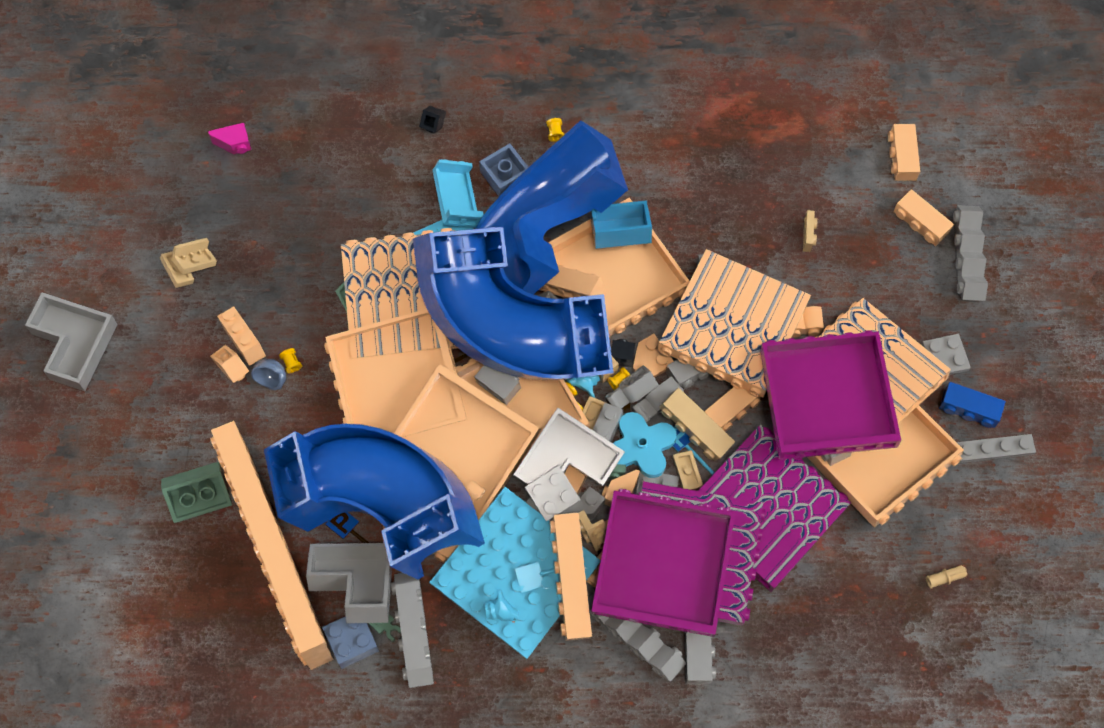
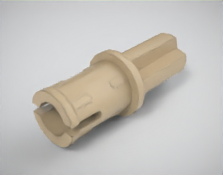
[926,566,967,588]

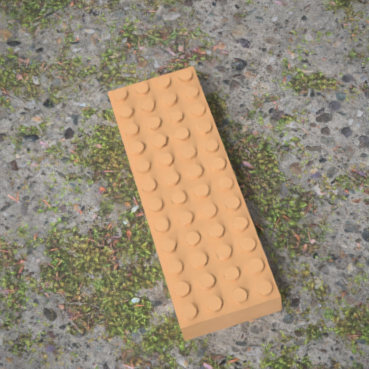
[210,421,334,670]

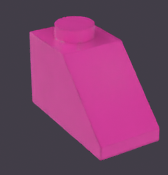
[208,123,251,154]

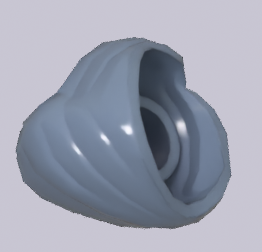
[251,359,286,390]

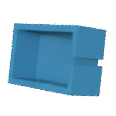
[591,201,652,249]

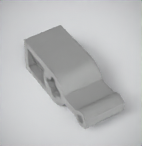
[605,365,659,409]
[632,376,684,422]

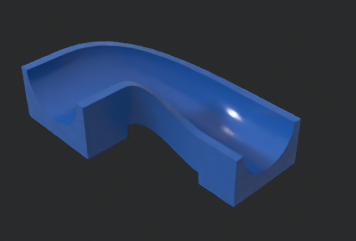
[475,120,628,294]
[413,227,614,380]
[264,424,485,580]

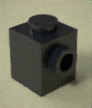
[419,106,446,133]
[610,339,635,367]

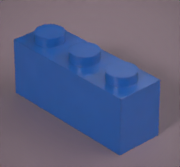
[939,382,1006,428]

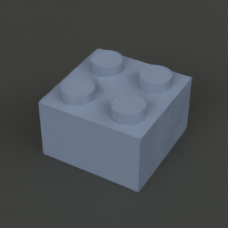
[479,143,529,196]
[322,616,379,669]

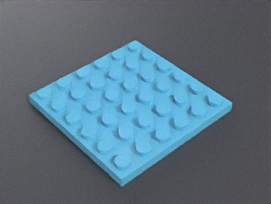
[430,487,601,659]

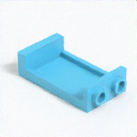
[432,159,484,228]

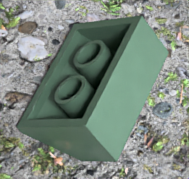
[161,461,232,523]

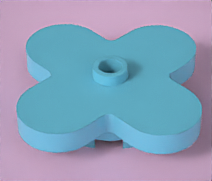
[613,412,676,478]

